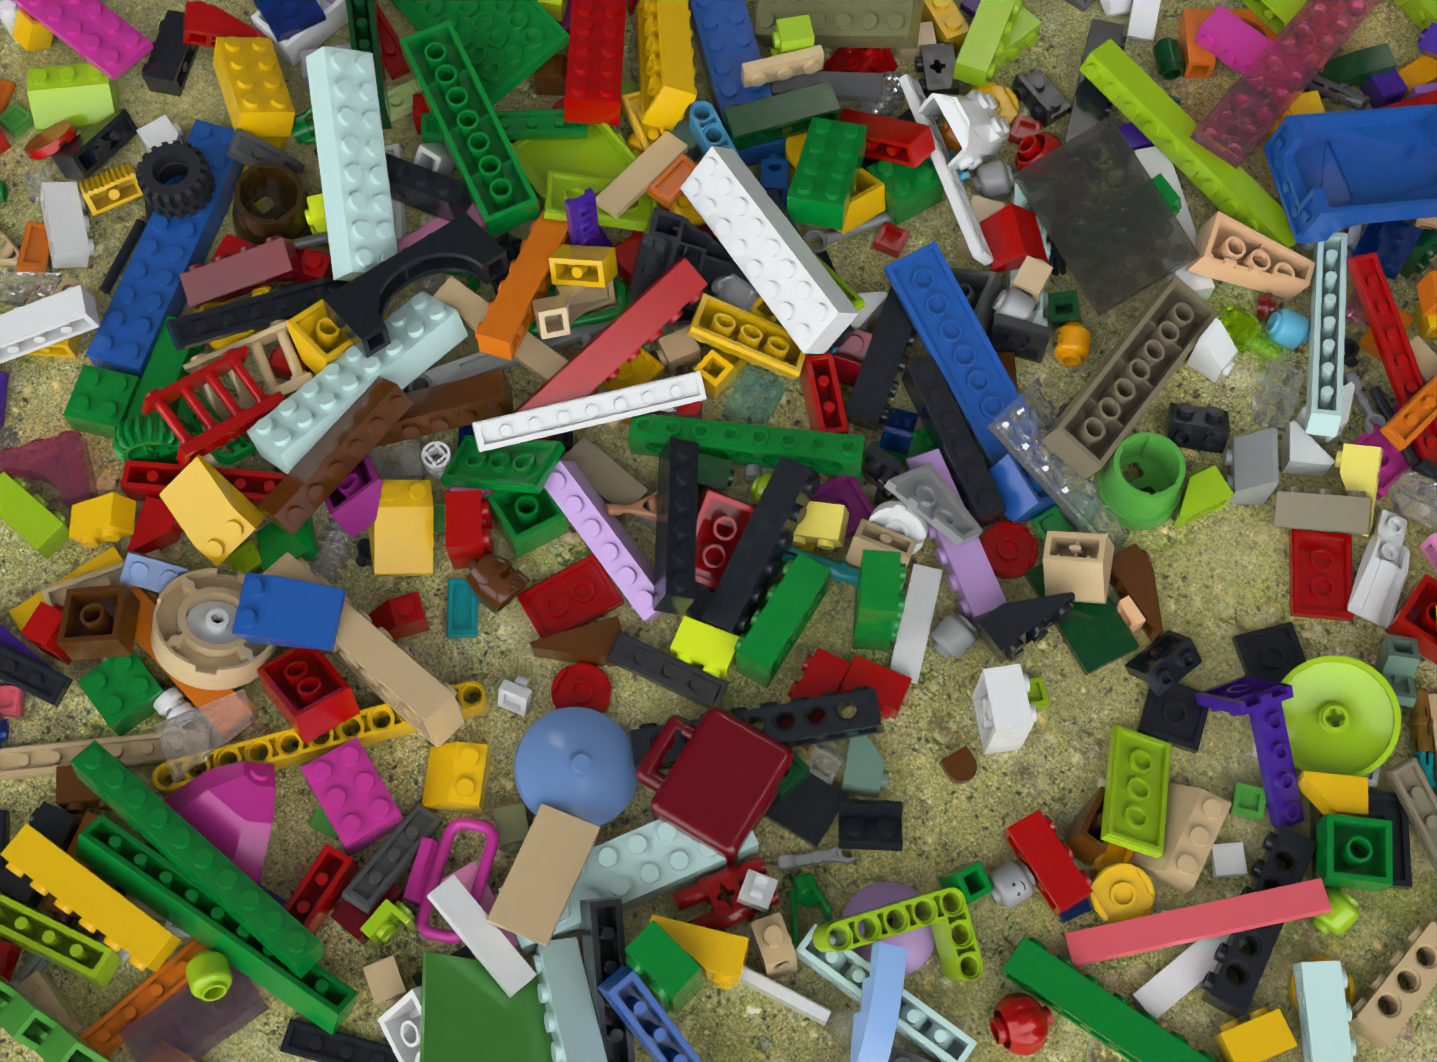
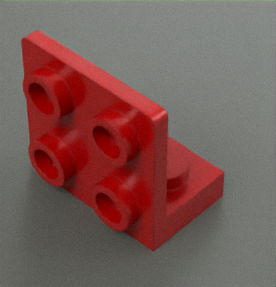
[820,48,898,104]

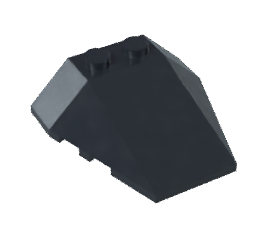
[627,207,751,326]

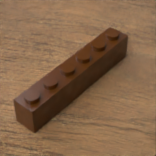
[373,369,513,448]
[258,376,414,535]

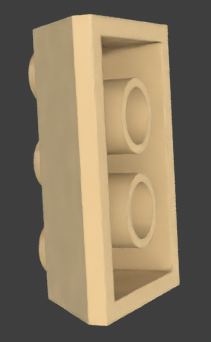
[1129,782,1232,894]

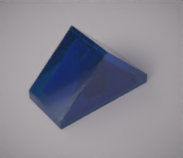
[880,407,919,455]

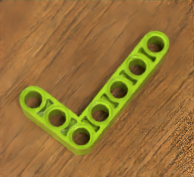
[812,887,983,982]

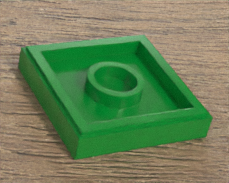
[256,515,319,572]

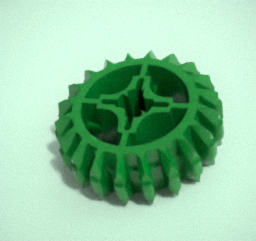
[112,414,194,464]

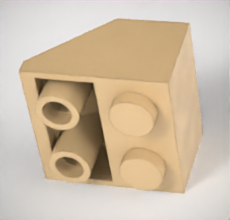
[1043,531,1115,604]

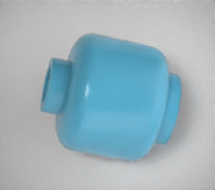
[1265,308,1310,350]

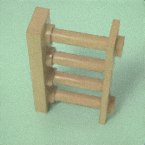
[183,319,315,421]

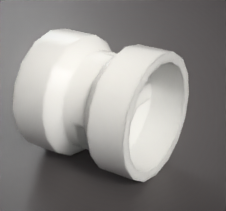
[421,441,452,479]
[153,687,198,730]

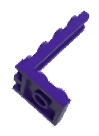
[564,188,613,247]
[1195,676,1305,829]

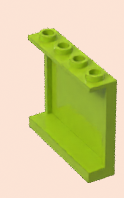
[511,123,639,209]

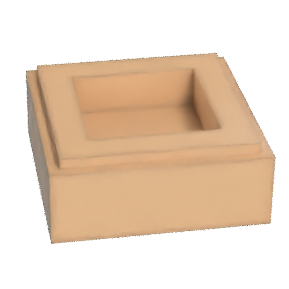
[1116,595,1146,634]

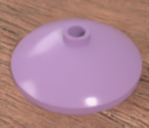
[842,881,935,976]

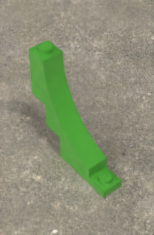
[0,975,113,1062]

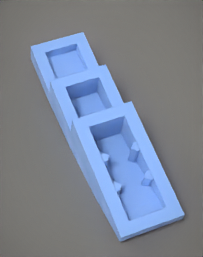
[850,942,907,1062]

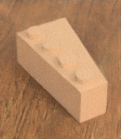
[1187,211,1316,300]

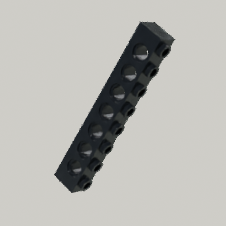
[630,686,885,771]

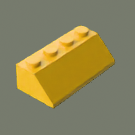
[686,293,806,380]

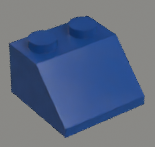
[988,453,1067,523]

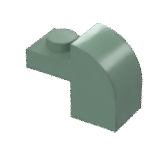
[1375,634,1421,707]

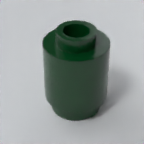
[1152,38,1185,80]

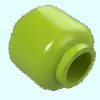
[1311,887,1359,936]
[185,950,233,1001]

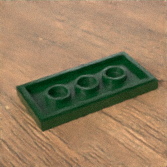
[1024,563,1140,676]

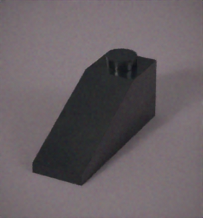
[51,108,138,179]

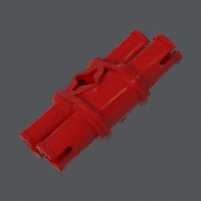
[672,856,780,932]

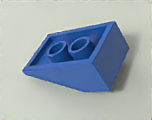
[232,573,346,651]

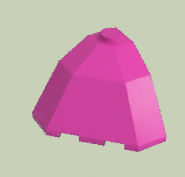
[163,761,276,885]

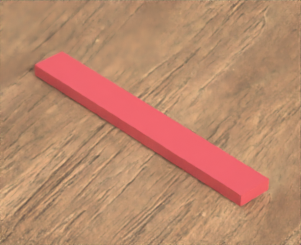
[1065,878,1331,967]

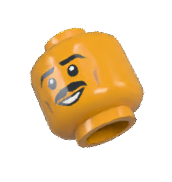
[1053,322,1092,367]

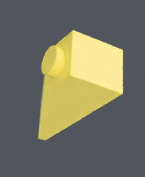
[1335,443,1383,538]

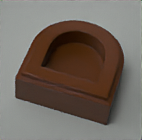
[939,746,977,784]

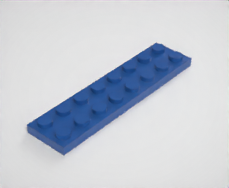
[883,241,1045,468]

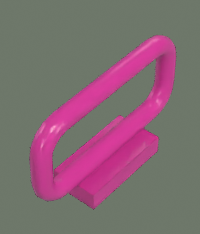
[403,817,499,943]

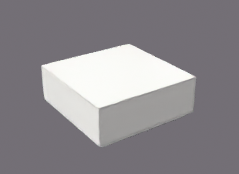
[1210,842,1248,878]

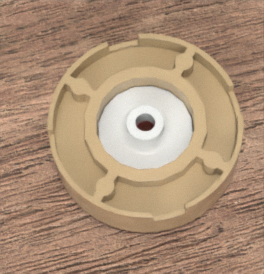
[151,568,276,690]

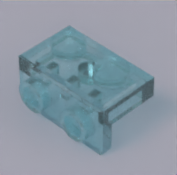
[721,368,785,426]

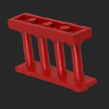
[141,345,286,468]

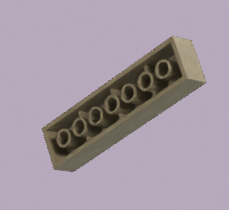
[1041,275,1219,480]

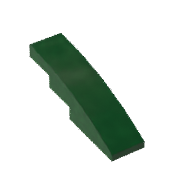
[1289,42,1397,99]

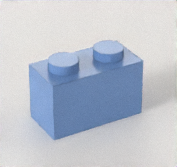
[119,550,189,593]

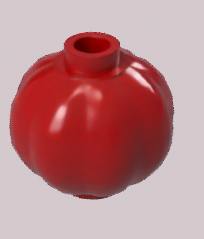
[1015,132,1067,183]
[990,992,1053,1056]

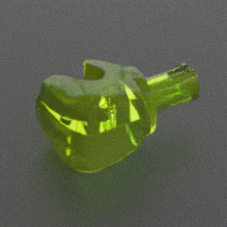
[1216,304,1283,363]

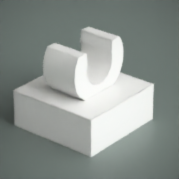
[497,675,532,717]
[736,869,779,913]

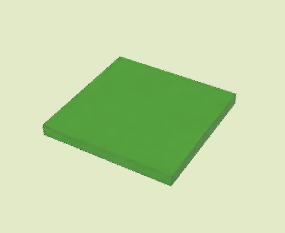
[420,951,553,1062]

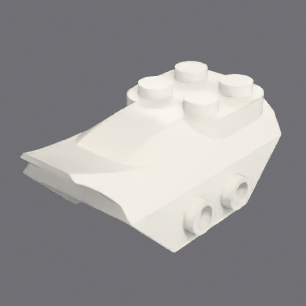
[917,90,1011,171]

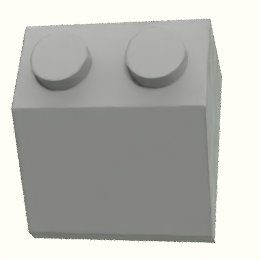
[1223,428,1279,505]

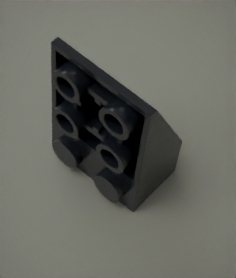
[978,592,1075,664]

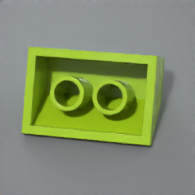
[27,63,119,132]

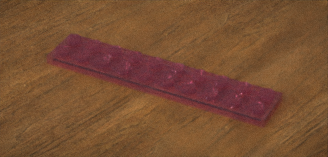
[1190,0,1382,169]

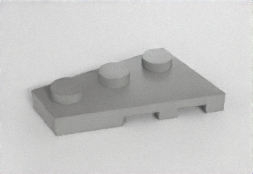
[884,462,983,547]

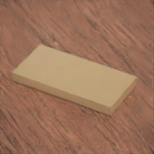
[487,804,601,947]

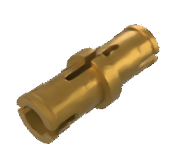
[1407,691,1435,755]

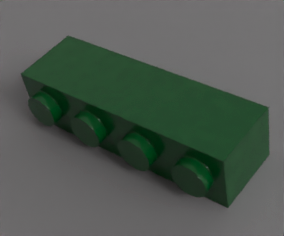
[724,81,841,151]

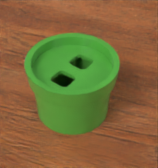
[1093,432,1186,530]

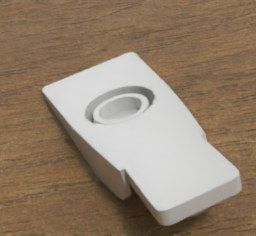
[1347,510,1410,628]

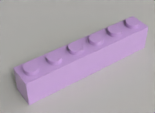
[901,449,1007,626]
[544,460,665,621]

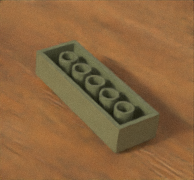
[754,0,924,49]

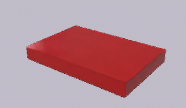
[1289,529,1354,622]
[516,553,624,639]

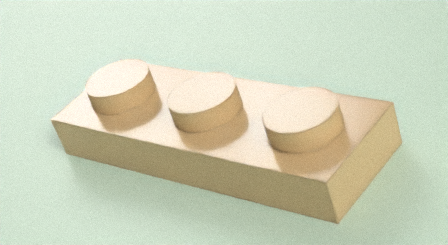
[741,45,824,88]

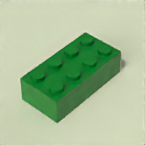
[787,117,867,230]
[852,549,906,651]
[734,552,831,688]
[624,920,703,1016]

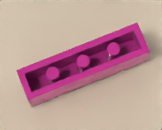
[1195,5,1308,103]

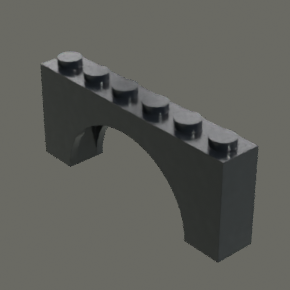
[322,213,509,358]

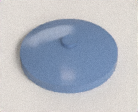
[514,707,638,827]

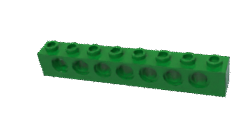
[627,414,865,478]

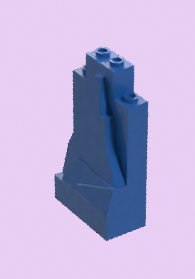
[1263,104,1437,244]

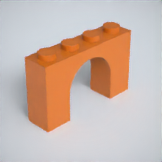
[1178,8,1296,79]

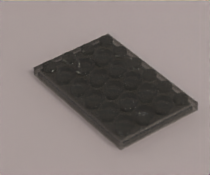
[1012,115,1199,316]

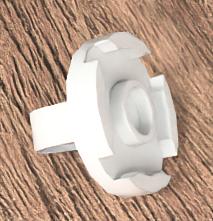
[869,501,928,554]

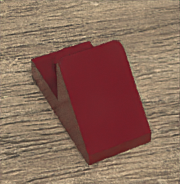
[833,326,873,387]

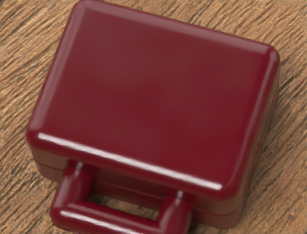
[635,706,793,865]

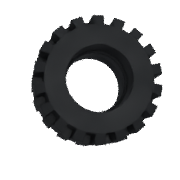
[136,140,215,219]

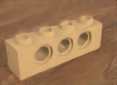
[1348,921,1437,1049]

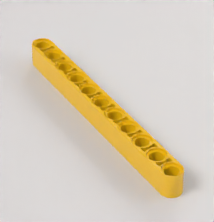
[152,681,489,796]

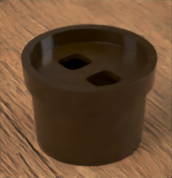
[232,162,312,251]

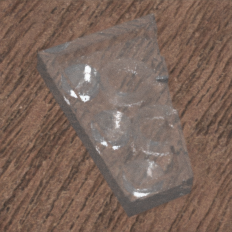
[0,271,63,307]
[154,689,256,784]

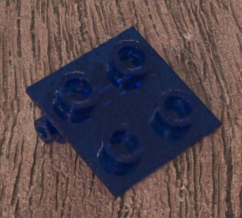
[1349,220,1424,280]

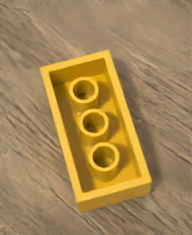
[213,37,295,137]

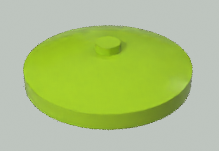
[1280,655,1401,777]

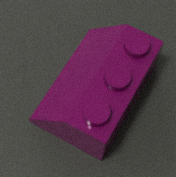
[324,453,383,538]

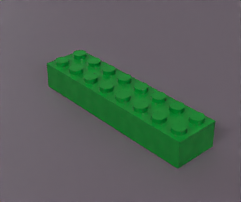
[399,20,540,237]

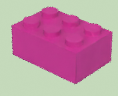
[300,737,403,856]

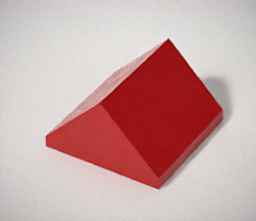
[980,203,1048,273]

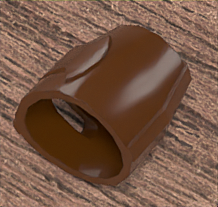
[466,553,530,615]

